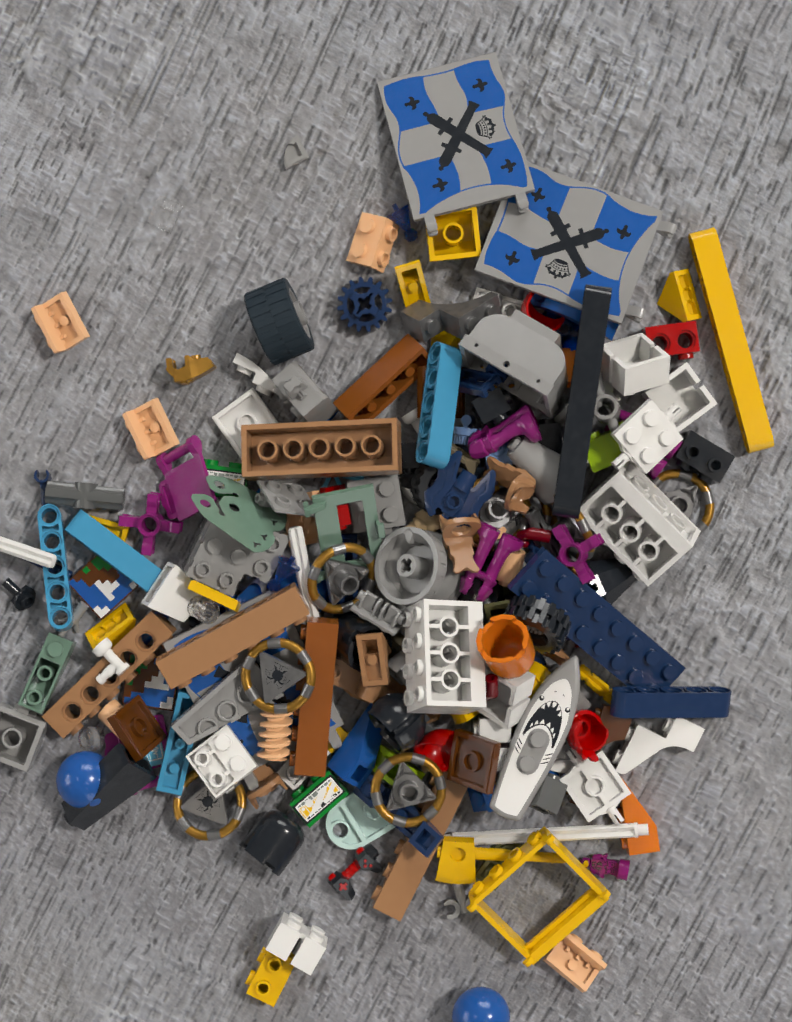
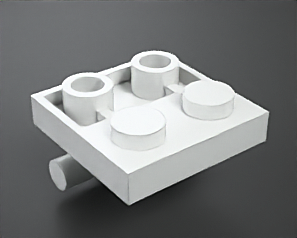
[185,724,259,798]

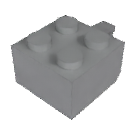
[272,361,339,422]
[347,475,406,543]
[0,702,49,772]

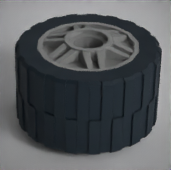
[244,278,314,365]

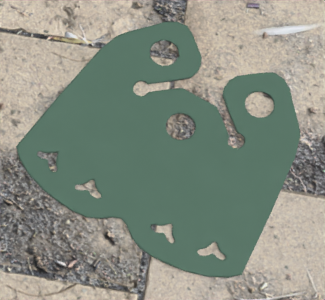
[191,475,287,553]

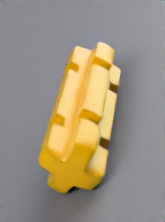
[579,664,612,705]

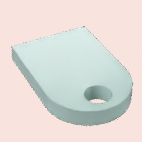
[326,779,395,850]

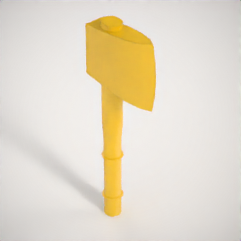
[435,836,566,884]

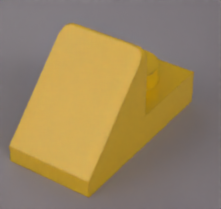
[394,260,431,308]

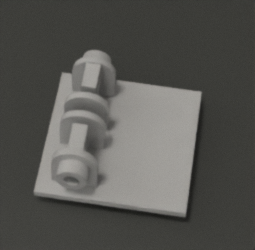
[255,480,315,517]
[350,588,407,636]

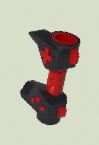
[328,843,383,900]

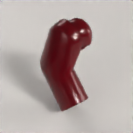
[515,527,551,548]
[485,673,499,701]

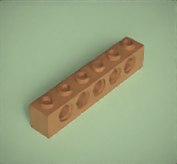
[42,610,177,738]

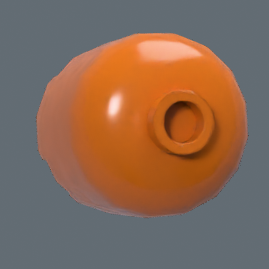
[476,614,535,679]

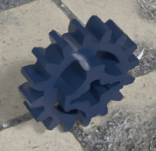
[337,276,392,333]

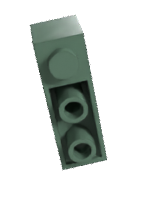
[18,632,77,714]

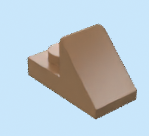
[356,632,391,687]

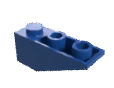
[327,703,382,789]

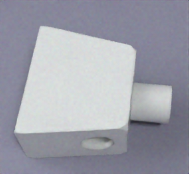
[141,562,208,622]

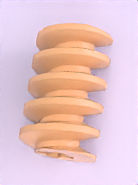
[257,711,294,761]

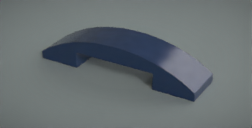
[353,773,444,858]

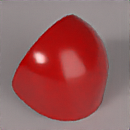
[521,292,565,331]
[414,729,454,772]

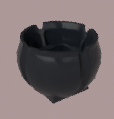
[367,693,430,753]

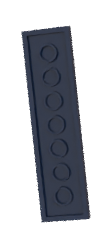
[507,546,686,686]

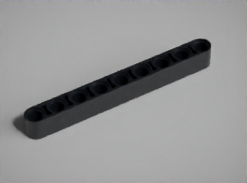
[552,284,612,519]

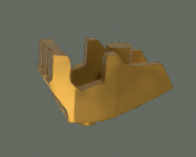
[166,355,217,385]

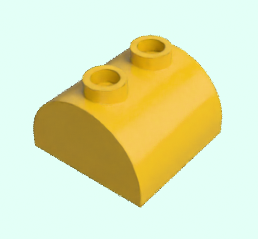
[425,206,481,262]

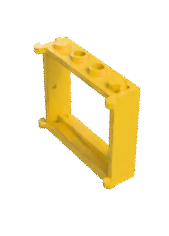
[466,826,611,967]

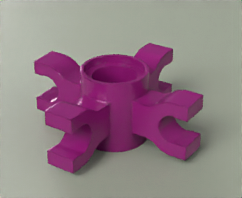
[118,492,184,556]
[552,524,605,584]

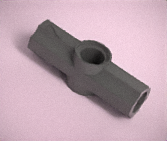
[45,481,125,510]

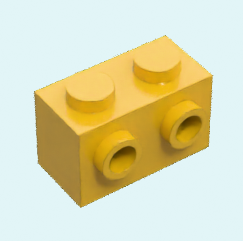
[245,947,295,1007]

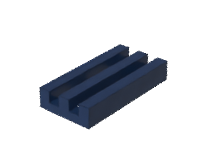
[458,368,502,398]

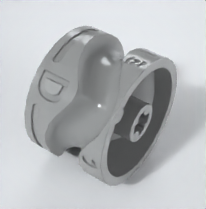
[374,527,465,606]

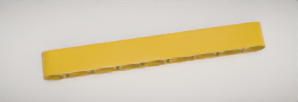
[688,227,774,454]

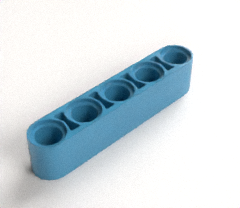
[416,341,462,469]
[37,504,74,632]
[64,509,162,593]

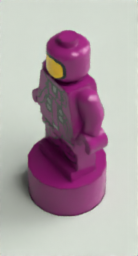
[580,853,630,881]

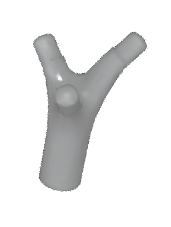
[58,601,89,637]

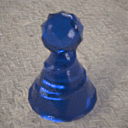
[386,203,418,242]
[267,555,300,593]

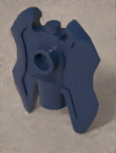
[424,451,496,527]

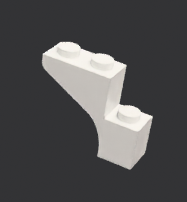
[611,718,705,774]

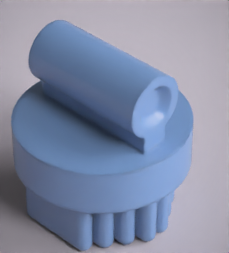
[453,415,482,446]

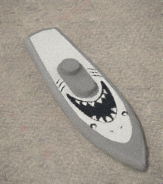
[489,656,580,821]

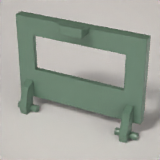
[303,483,386,583]

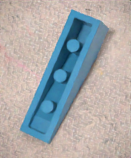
[156,687,194,796]

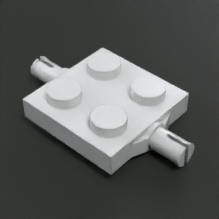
[610,399,684,474]
[560,748,631,826]

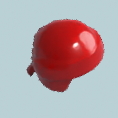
[566,709,609,762]

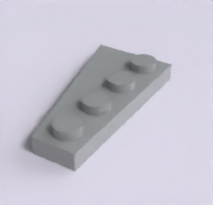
[171,661,284,745]

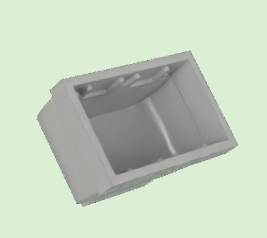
[459,309,568,418]

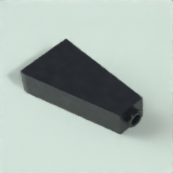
[61,743,156,830]

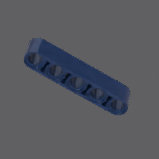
[610,686,732,718]

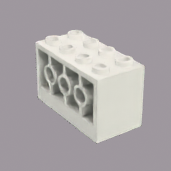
[580,461,701,586]
[402,599,486,715]

